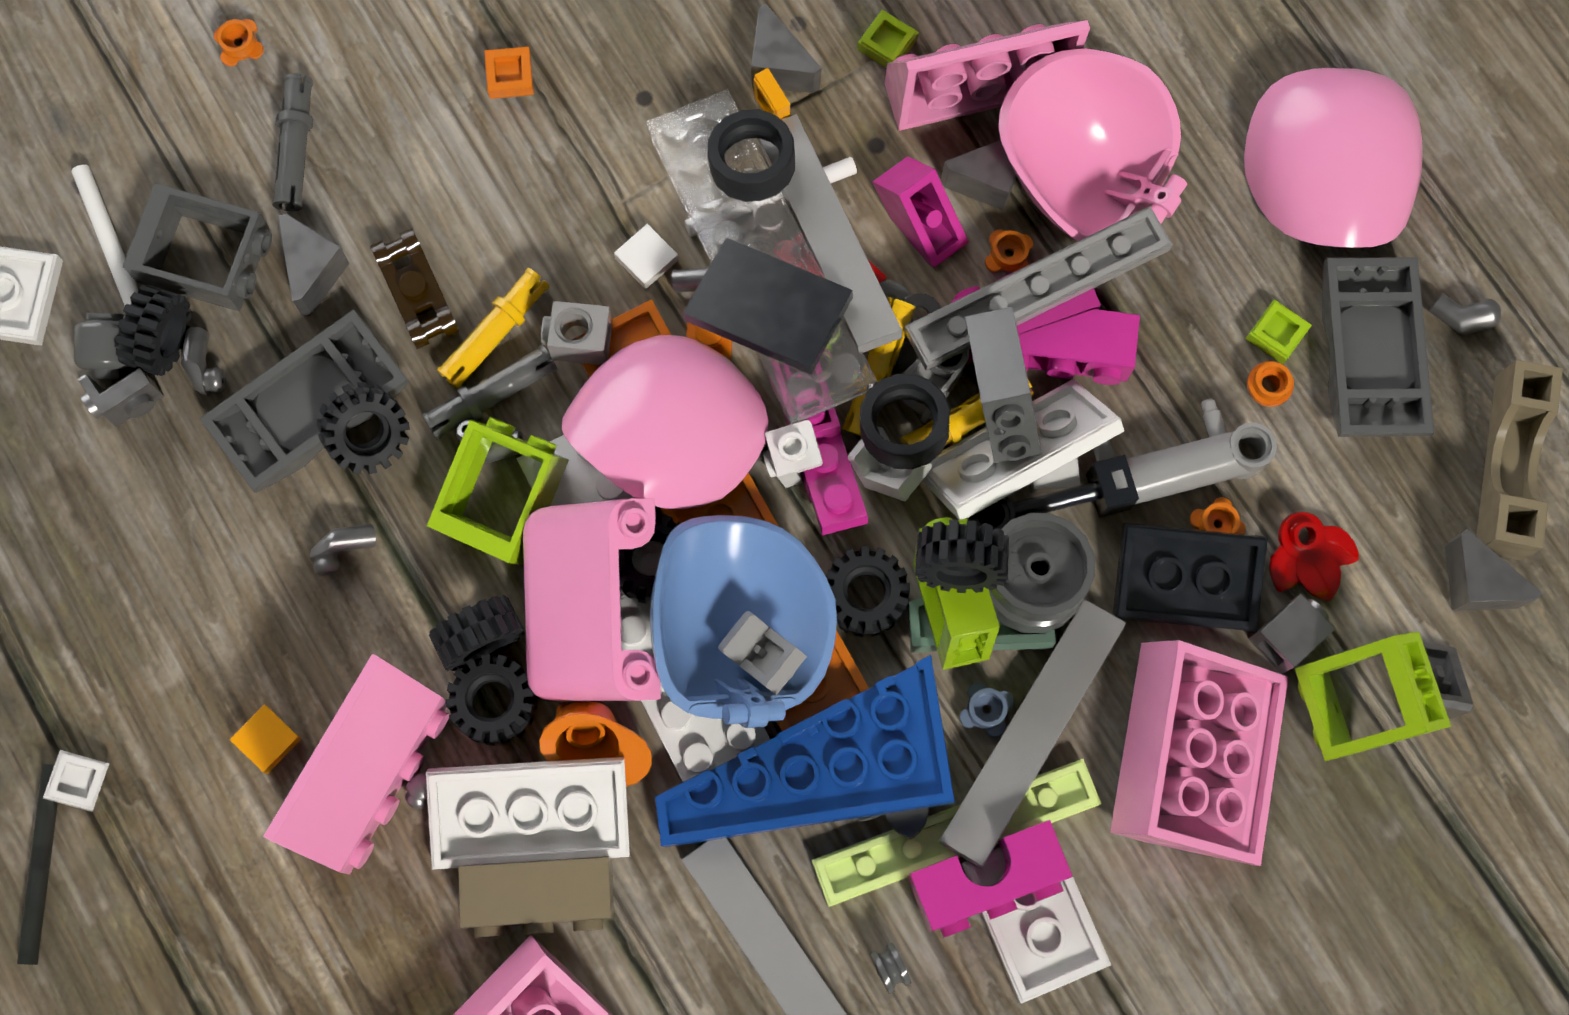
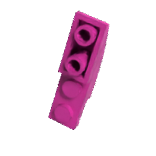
[770,359,868,536]

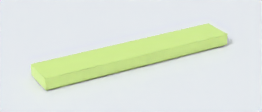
[811,759,1101,907]

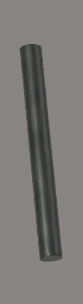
[17,764,58,965]

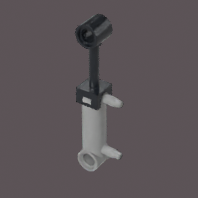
[967,399,1277,530]

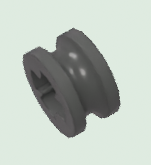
[870,943,911,994]

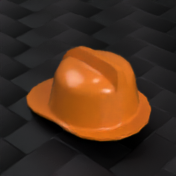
[539,701,652,787]

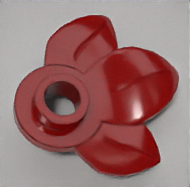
[1269,512,1359,601]

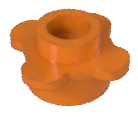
[214,19,264,67]
[985,230,1033,273]
[1190,497,1246,534]

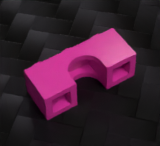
[907,820,1073,938]

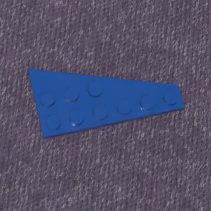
[655,655,955,847]

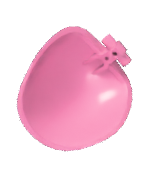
[998,48,1187,242]
[1244,68,1423,247]
[562,335,769,509]

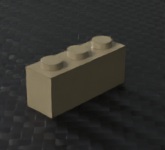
[458,857,615,938]

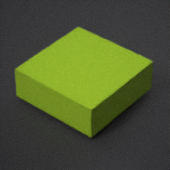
[857,10,919,68]
[1245,299,1312,364]

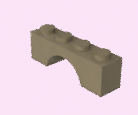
[1476,359,1563,561]

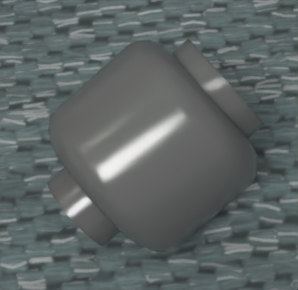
[74,313,133,380]

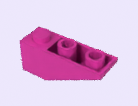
[1019,309,1140,385]

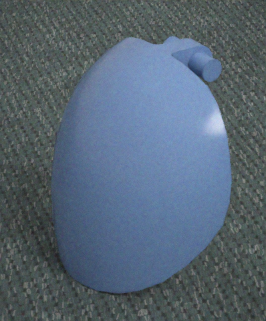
[650,515,837,728]

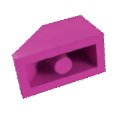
[872,156,969,268]

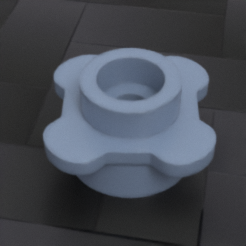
[959,682,1014,737]

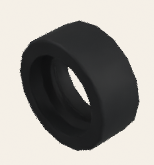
[707,109,795,202]
[860,374,950,470]

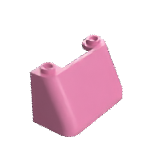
[523,498,661,701]

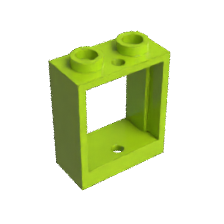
[427,417,569,564]
[913,517,1000,670]
[1295,631,1452,761]

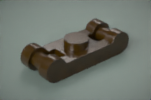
[370,228,459,349]

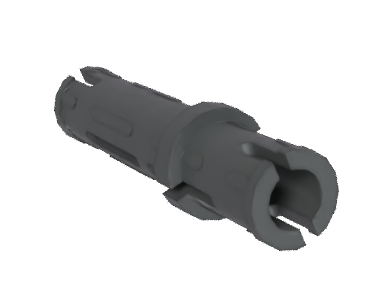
[272,73,313,212]
[421,344,557,440]

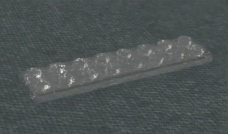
[646,89,877,425]

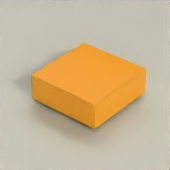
[753,68,790,119]
[229,704,302,774]

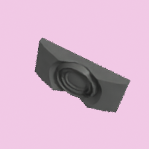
[1322,257,1434,437]
[199,309,409,493]

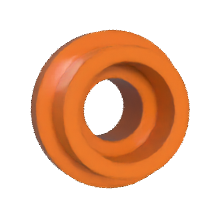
[1247,361,1294,407]

